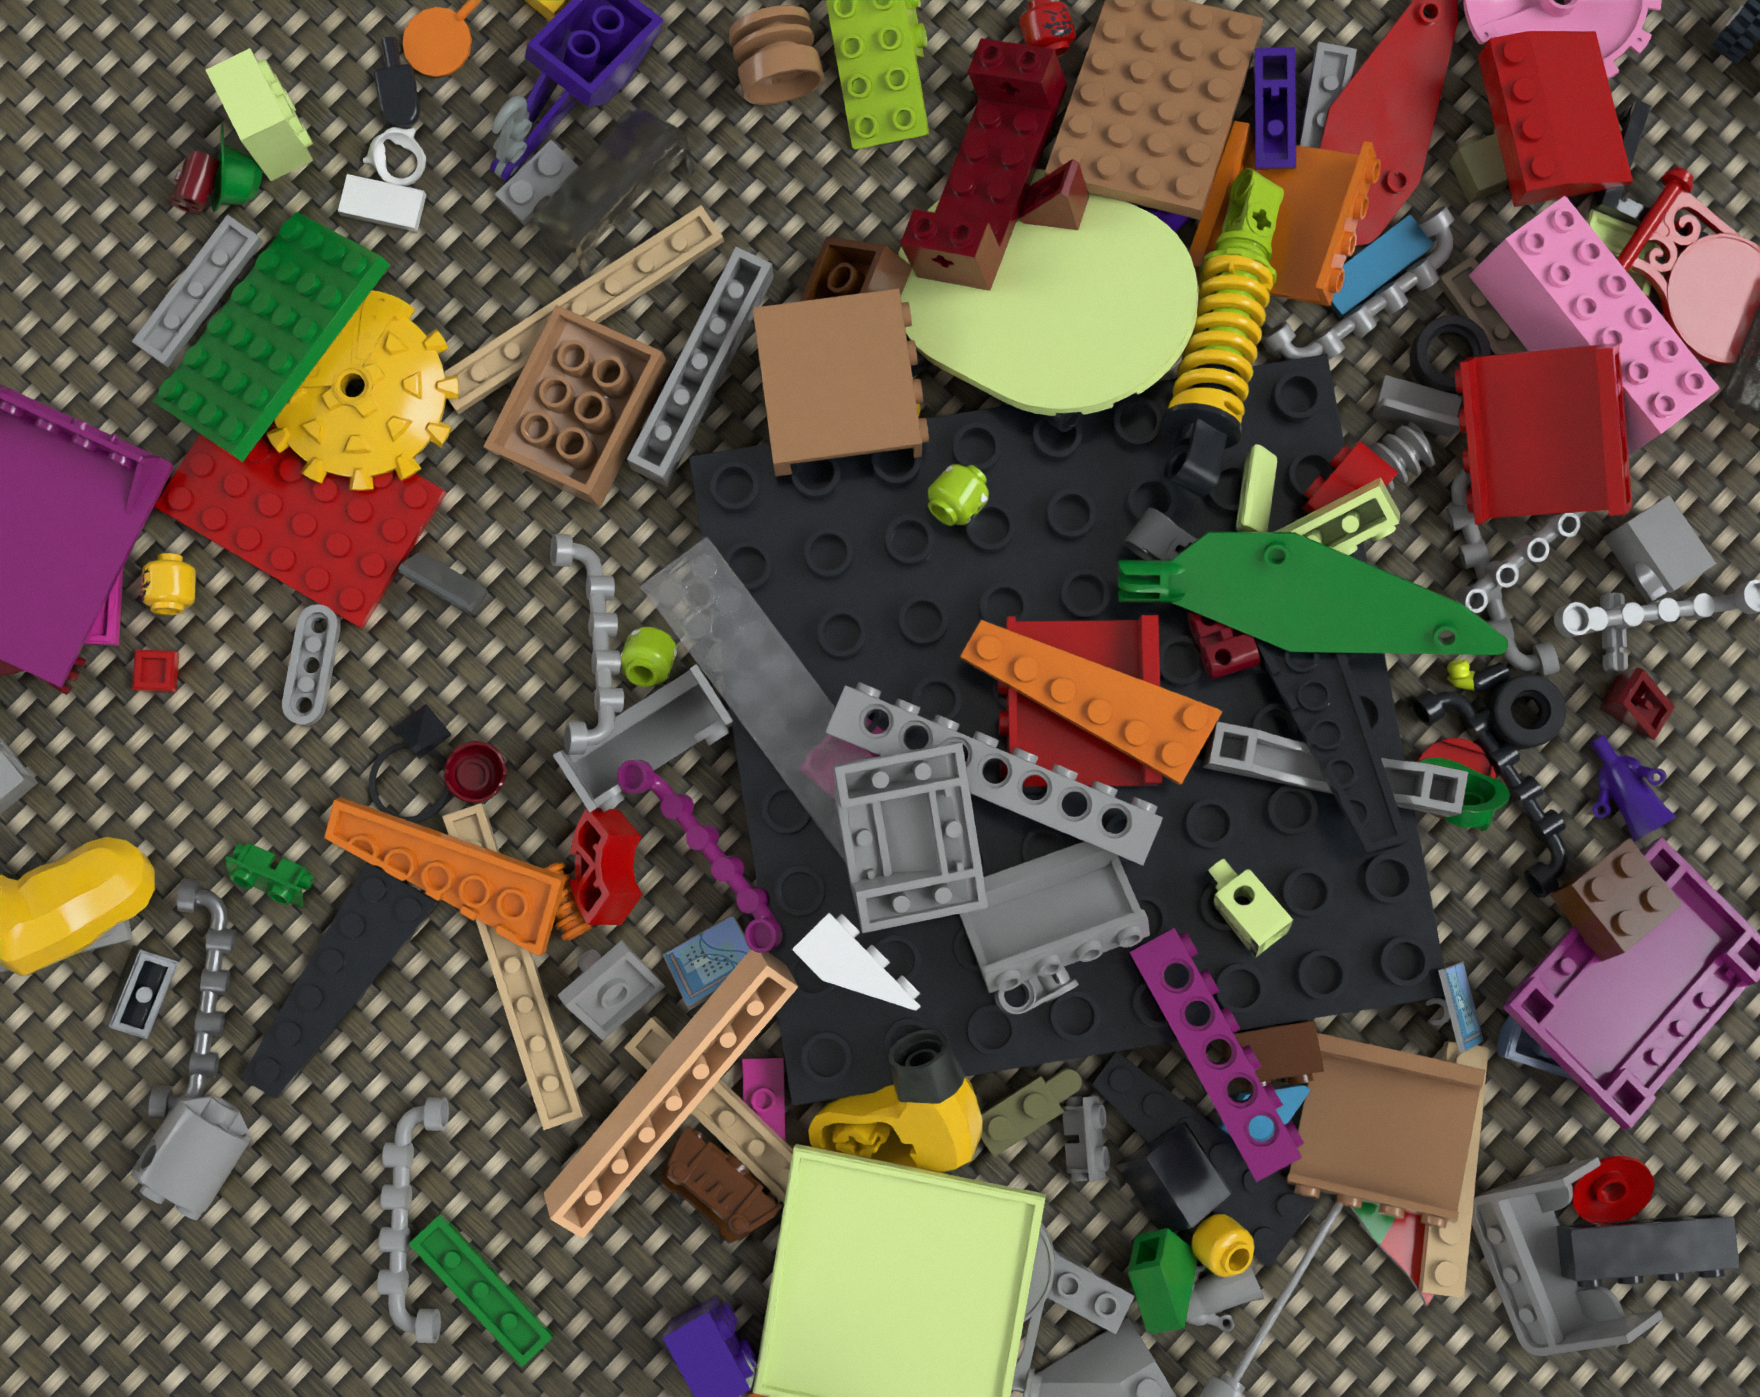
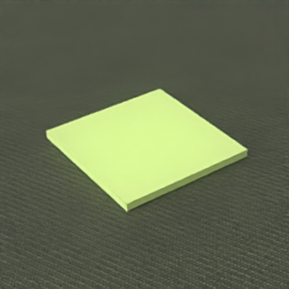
[752,1144,1046,1397]

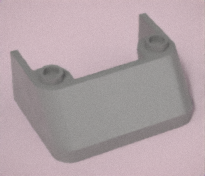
[553,664,733,812]
[1471,1157,1663,1356]

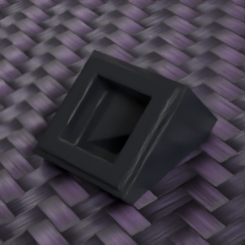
[394,704,451,760]

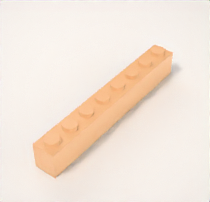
[544,950,798,1239]

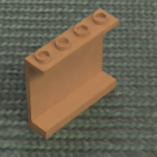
[753,288,929,476]
[1287,1033,1485,1229]

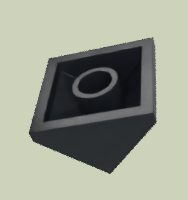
[1116,1122,1232,1232]

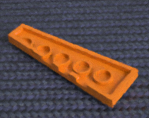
[960,620,1223,785]
[324,797,567,956]

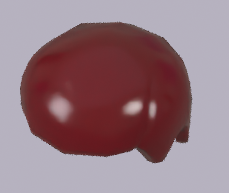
[443,741,507,804]

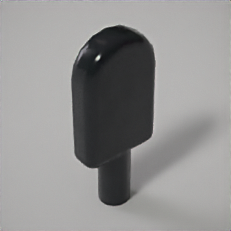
[374,37,420,129]

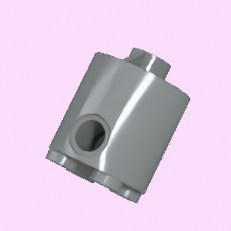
[131,1095,252,1220]

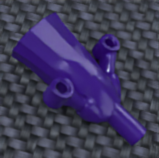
[1590,735,1677,842]

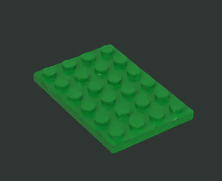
[152,211,390,462]

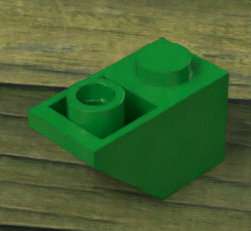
[1128,1228,1198,1335]

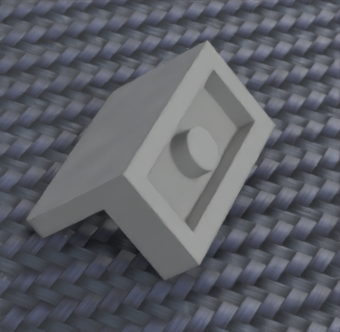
[1372,375,1462,438]

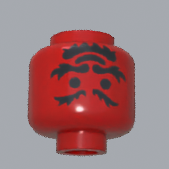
[1019,0,1075,57]

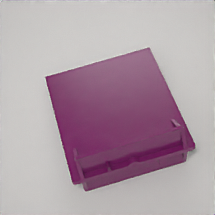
[0,384,174,688]

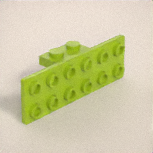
[826,0,929,150]

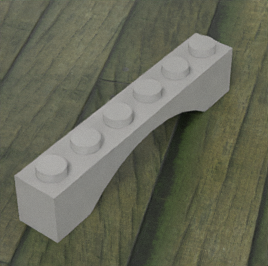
[1203,721,1468,817]

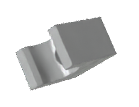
[1602,495,1717,604]

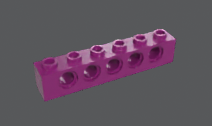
[1130,928,1305,1182]

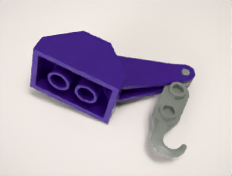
[490,0,664,182]

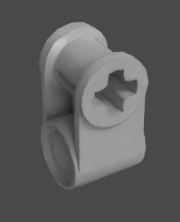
[994,967,1079,1014]

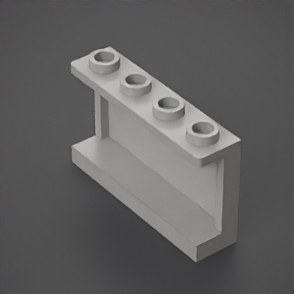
[959,832,1150,993]

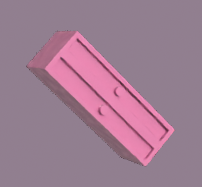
[1468,196,1720,456]

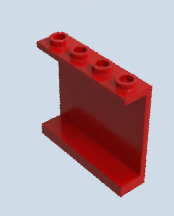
[1455,342,1633,525]
[998,615,1162,787]

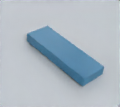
[1330,215,1435,318]

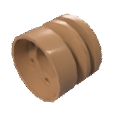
[728,5,824,105]

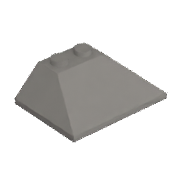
[833,741,988,933]
[1035,1317,1176,1397]

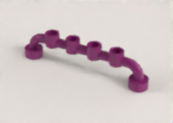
[617,760,783,953]

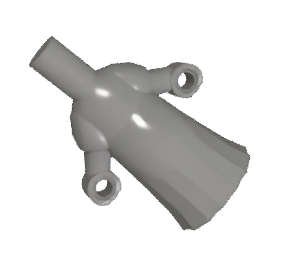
[1186,1264,1264,1332]

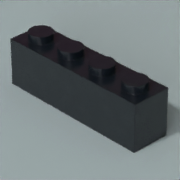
[1557,1213,1740,1287]

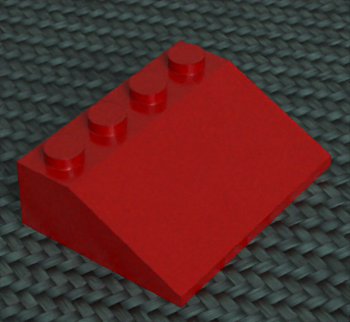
[1478,31,1633,207]

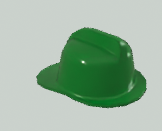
[211,123,262,212]
[1418,757,1510,831]

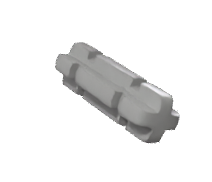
[1600,592,1628,672]

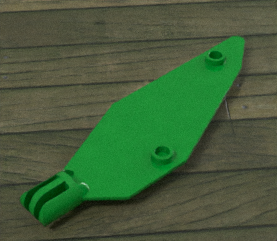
[1118,532,1508,655]

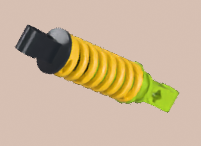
[1163,168,1284,497]

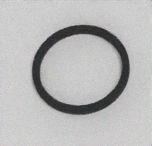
[369,742,450,823]

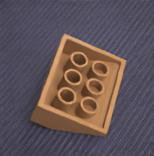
[483,305,672,507]

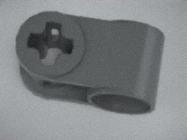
[1124,508,1198,560]

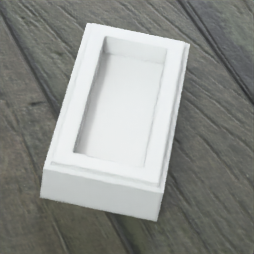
[338,174,426,232]

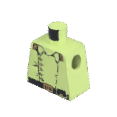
[1205,859,1293,958]

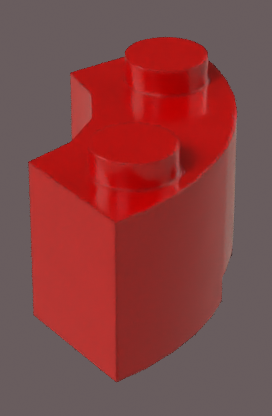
[570,808,643,925]

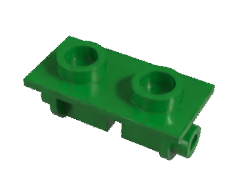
[225,843,315,908]

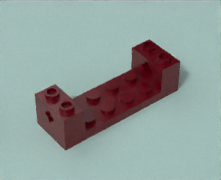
[900,38,1068,291]

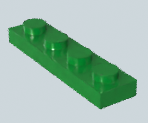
[409,1213,555,1367]

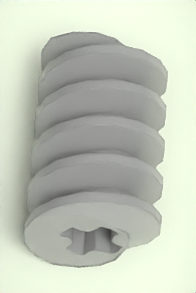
[1369,422,1435,492]

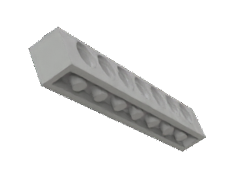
[826,682,1163,866]

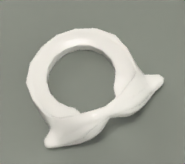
[363,127,426,186]

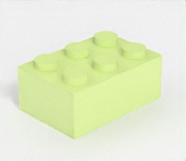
[206,48,313,181]

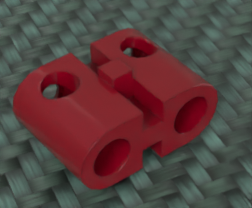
[169,151,221,214]
[1187,611,1260,679]

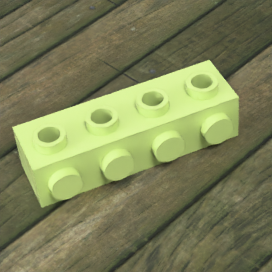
[1275,477,1400,555]

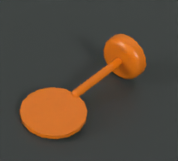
[402,0,482,78]

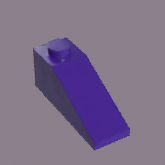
[1253,47,1296,170]

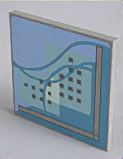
[662,914,751,1010]
[1426,961,1484,1053]

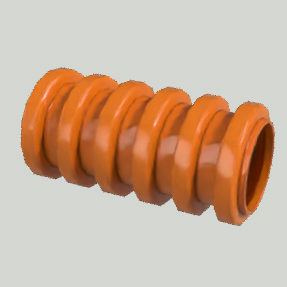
[544,862,593,941]

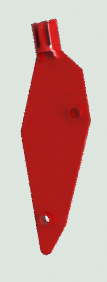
[1319,0,1458,246]

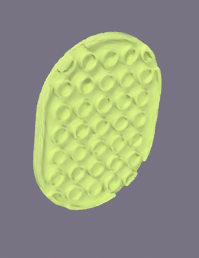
[898,169,1199,416]

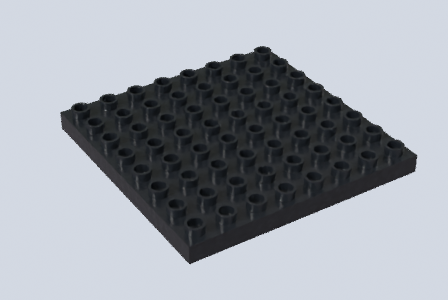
[689,354,1445,1106]

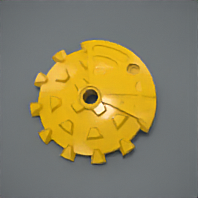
[267,290,459,491]

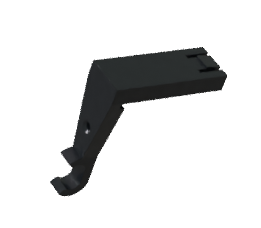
[1588,100,1709,249]

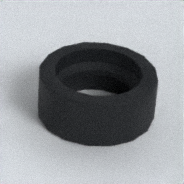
[1409,315,1491,395]

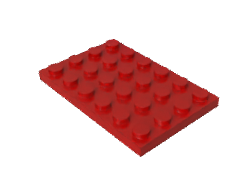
[154,421,447,629]

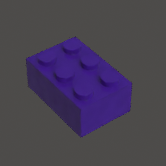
[662,1295,758,1397]

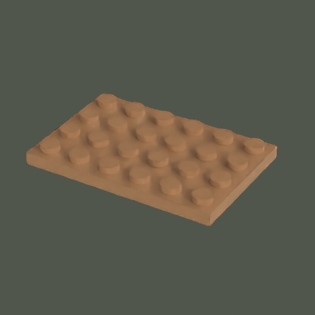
[1044,0,1264,220]

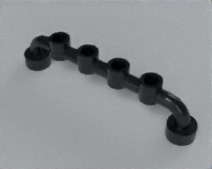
[1411,690,1568,898]

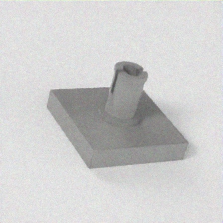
[557,940,666,1040]

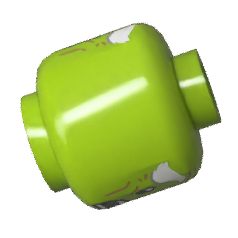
[928,464,989,526]
[620,627,677,687]

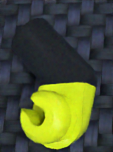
[1447,659,1509,692]

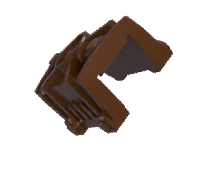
[661,1126,783,1244]

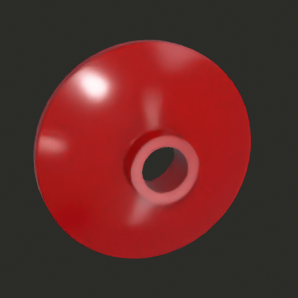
[1572,1156,1654,1223]

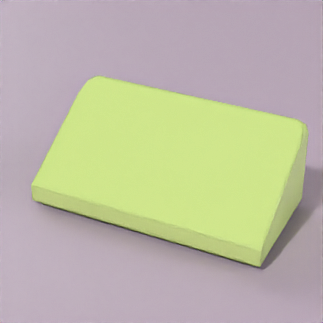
[1235,444,1277,532]

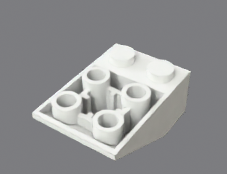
[792,913,920,1011]

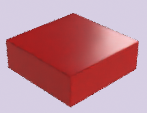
[132,649,179,693]

